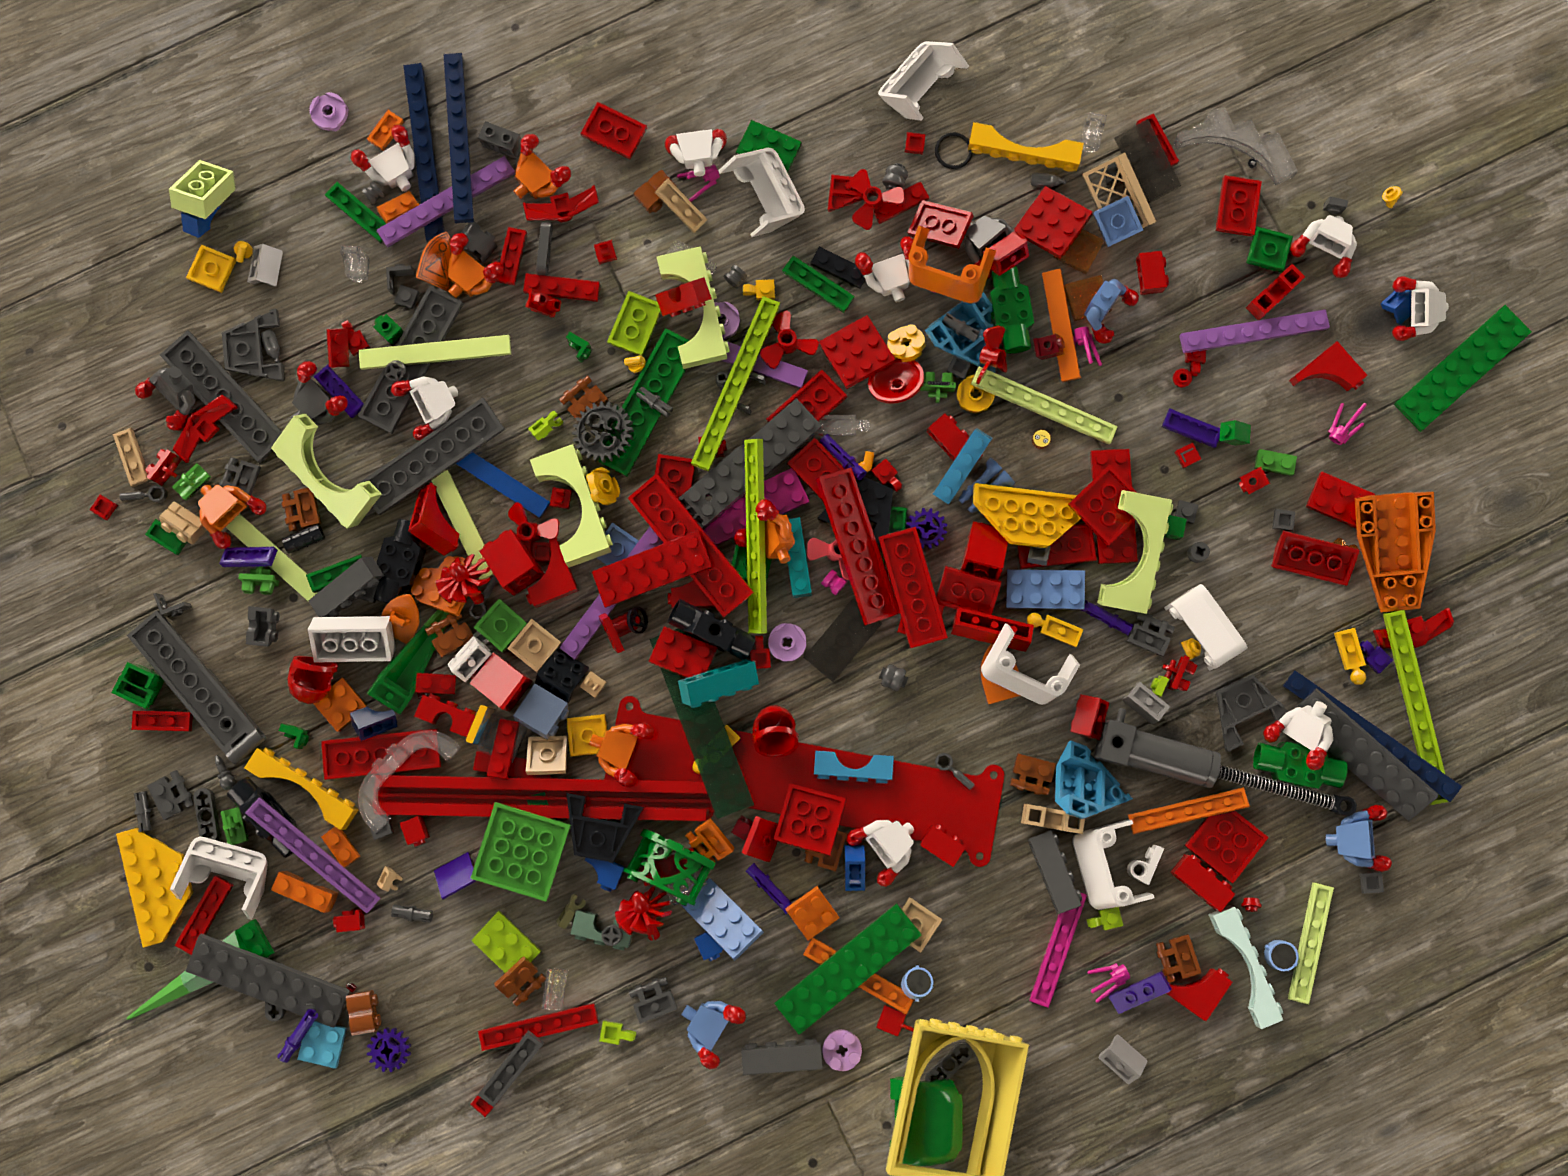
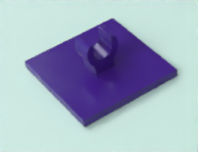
[434,852,477,899]

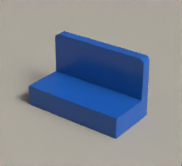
[1381,290,1411,325]

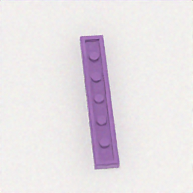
[721,340,808,389]

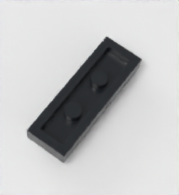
[811,246,865,289]

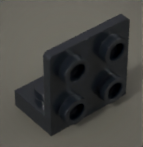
[534,649,589,703]

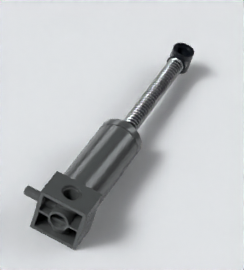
[1093,708,1357,816]

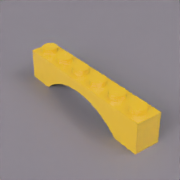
[968,122,1084,172]
[244,747,359,830]

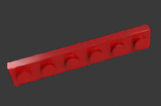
[478,1003,599,1051]

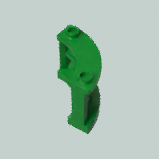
[623,828,716,906]

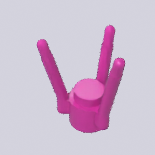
[677,164,720,202]
[1074,327,1102,366]
[1328,403,1367,445]
[1087,963,1131,1003]

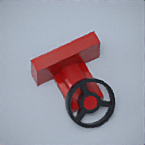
[598,607,648,653]

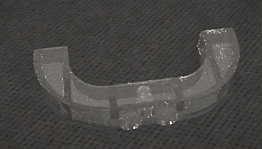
[358,730,462,833]

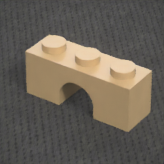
[1021,804,1085,834]

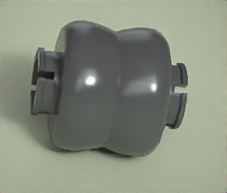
[882,163,908,190]
[879,664,909,691]

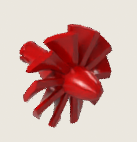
[436,554,490,604]
[615,887,672,941]

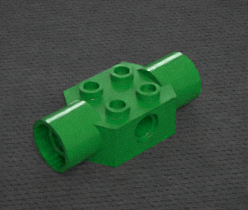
[988,266,1034,354]
[1253,742,1347,789]

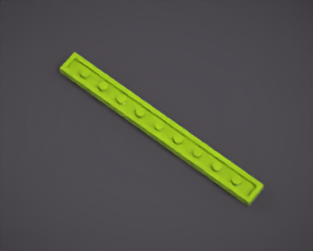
[691,296,780,472]
[744,439,767,634]
[1383,610,1448,805]

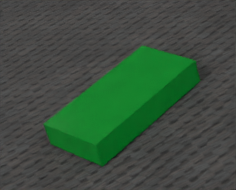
[145,519,187,555]

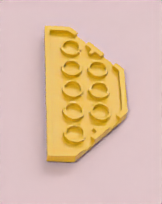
[973,483,1081,548]
[116,828,193,948]

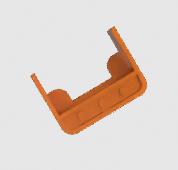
[909,226,996,304]

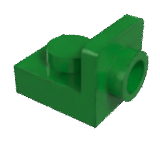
[566,331,592,363]
[278,723,309,749]

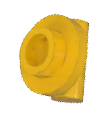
[1382,186,1403,208]
[234,241,253,263]
[624,355,646,373]
[1181,638,1201,660]

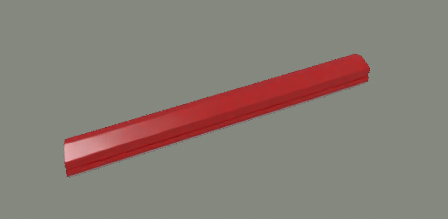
[373,775,716,821]

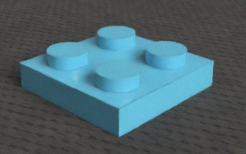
[297,1021,347,1068]

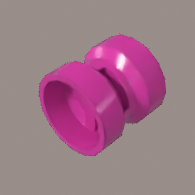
[821,569,848,596]

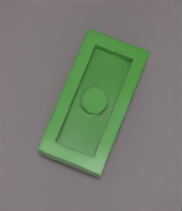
[1254,449,1297,476]

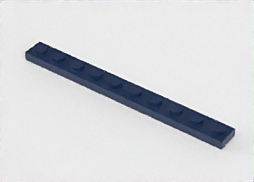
[443,53,474,224]
[403,63,445,243]
[1283,670,1462,802]

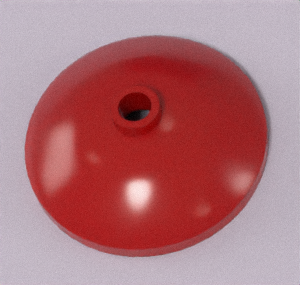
[868,358,924,404]

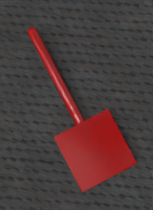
[876,1005,914,1037]

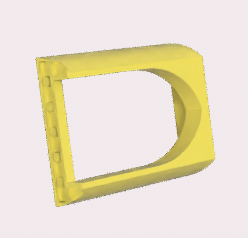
[886,1018,1029,1176]

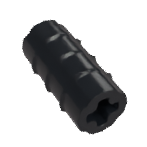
[282,524,325,554]

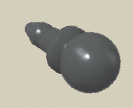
[215,755,236,790]

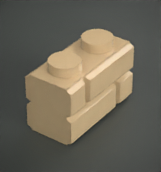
[159,501,207,545]

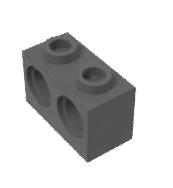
[478,121,521,159]

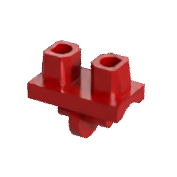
[525,288,561,318]
[145,449,182,486]
[1162,655,1198,692]

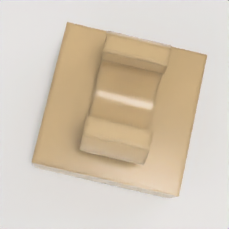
[579,671,607,698]
[377,866,402,892]

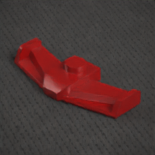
[523,185,599,223]
[172,395,238,463]
[1373,608,1454,649]

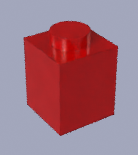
[400,816,430,847]

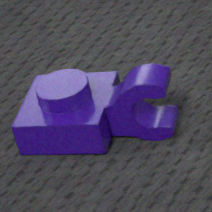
[1360,640,1393,674]

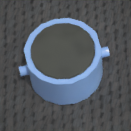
[1264,940,1299,971]
[901,965,933,1002]

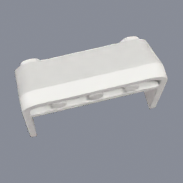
[878,41,969,121]
[718,148,805,237]
[1164,584,1248,670]
[981,623,1080,705]
[1072,820,1154,910]
[170,837,268,920]

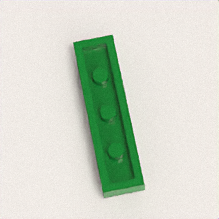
[325,182,386,243]
[782,256,855,313]

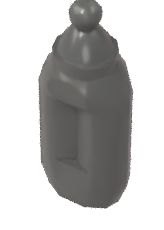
[1031,172,1067,188]
[261,329,280,363]

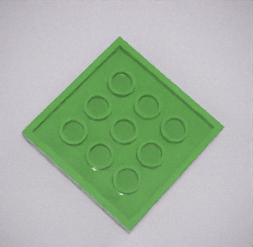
[470,802,571,902]

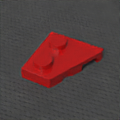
[828,175,864,212]

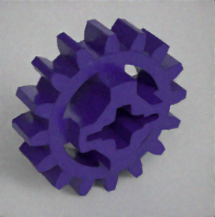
[906,508,947,550]
[367,1027,411,1072]

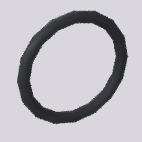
[935,132,973,169]

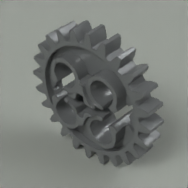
[572,401,634,463]

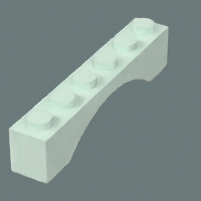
[1208,906,1283,1029]

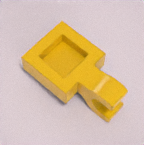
[743,279,775,300]

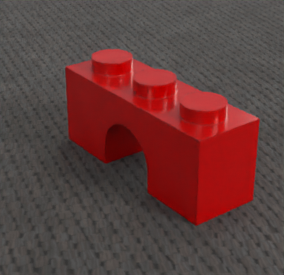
[1246,264,1305,321]
[655,277,712,317]
[414,693,476,738]

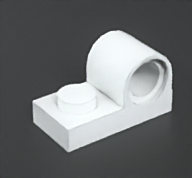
[1127,845,1164,885]

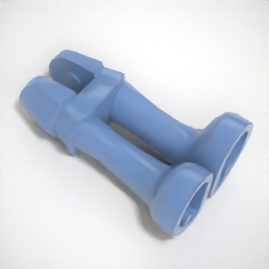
[959,458,1015,513]

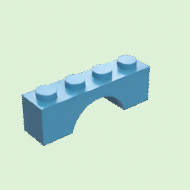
[933,428,993,504]
[814,751,894,783]

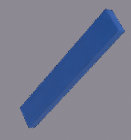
[456,452,550,519]

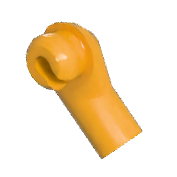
[859,451,875,472]

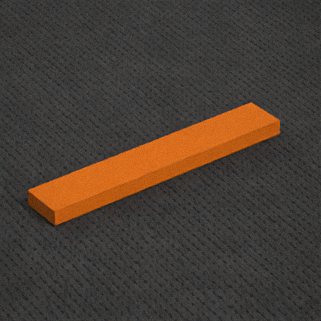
[1042,269,1081,382]
[1128,787,1250,835]
[803,937,915,1014]

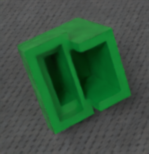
[111,662,165,709]

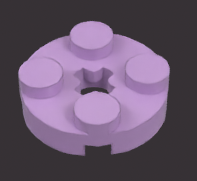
[309,92,348,131]
[714,301,740,340]
[768,623,806,662]
[822,1029,862,1071]

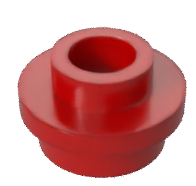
[1173,369,1192,388]
[1241,898,1262,912]

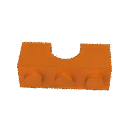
[271,871,339,913]

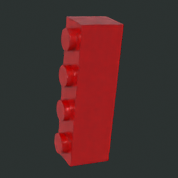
[951,607,1034,652]

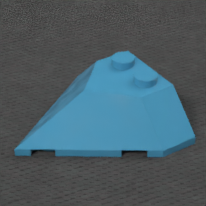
[925,292,996,373]
[1055,741,1133,819]

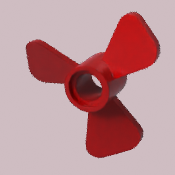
[849,169,904,230]
[760,311,819,369]
[976,326,1007,384]
[508,502,560,554]

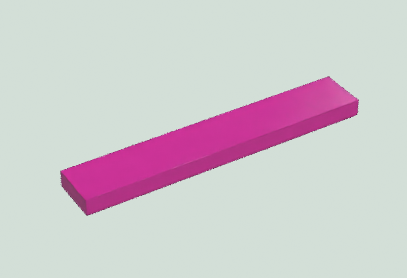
[1029,893,1087,1008]

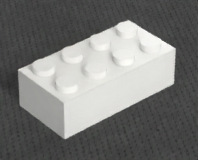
[308,616,396,662]

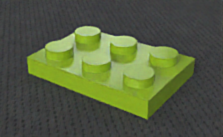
[607,291,661,356]
[471,911,541,973]

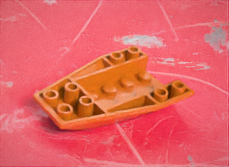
[1355,492,1436,612]

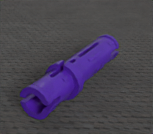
[820,434,867,480]
[1081,599,1133,636]
[745,863,792,914]
[277,1009,319,1063]

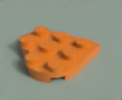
[411,556,472,617]

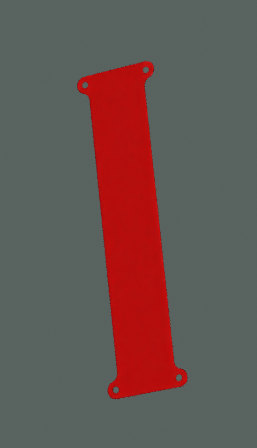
[604,696,1004,867]

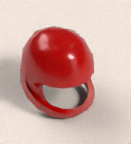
[287,656,338,704]
[752,705,799,757]

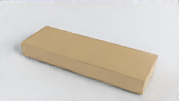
[655,179,708,233]
[113,428,151,487]

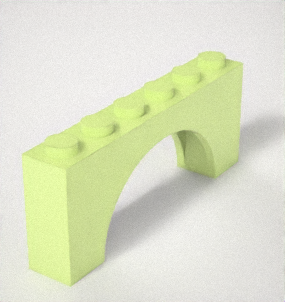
[657,246,730,369]
[271,414,382,529]
[530,444,613,568]
[1097,490,1173,614]

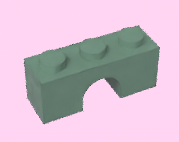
[570,909,633,950]

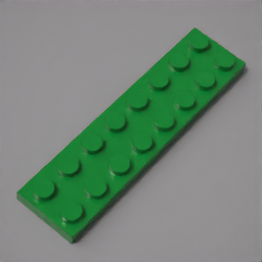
[1394,305,1532,432]
[598,328,690,477]
[774,903,922,1035]

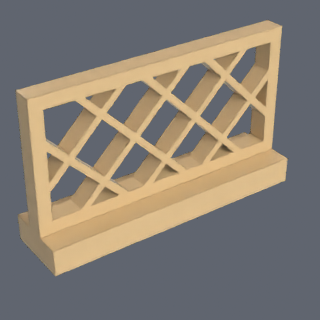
[1082,153,1156,228]

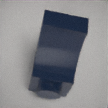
[350,706,398,741]

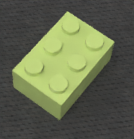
[169,160,235,219]

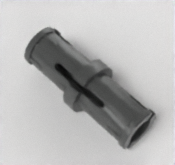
[942,313,980,342]
[636,387,674,418]
[134,791,152,832]
[391,904,433,923]

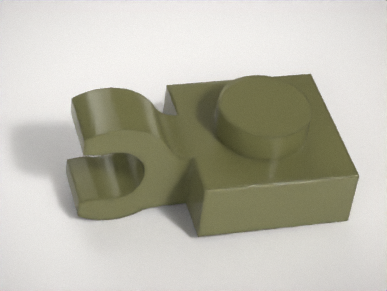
[556,894,586,929]

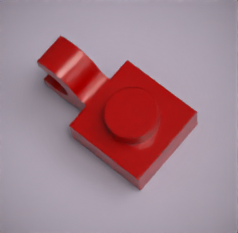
[341,320,370,356]
[1185,350,1206,376]
[871,459,902,492]
[750,635,771,669]

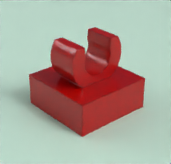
[594,240,617,264]
[549,487,572,510]

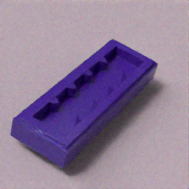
[314,364,364,418]
[1161,408,1220,448]
[219,547,278,567]
[1109,971,1172,1014]

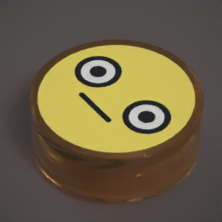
[1031,429,1051,449]

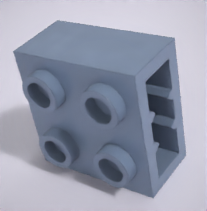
[513,684,569,740]

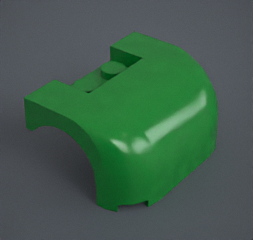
[890,1077,963,1166]

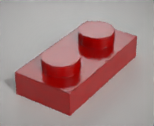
[327,328,350,368]
[415,673,456,695]

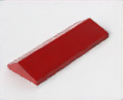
[1271,531,1360,586]

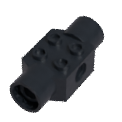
[373,519,426,604]
[668,599,756,661]
[227,777,296,858]

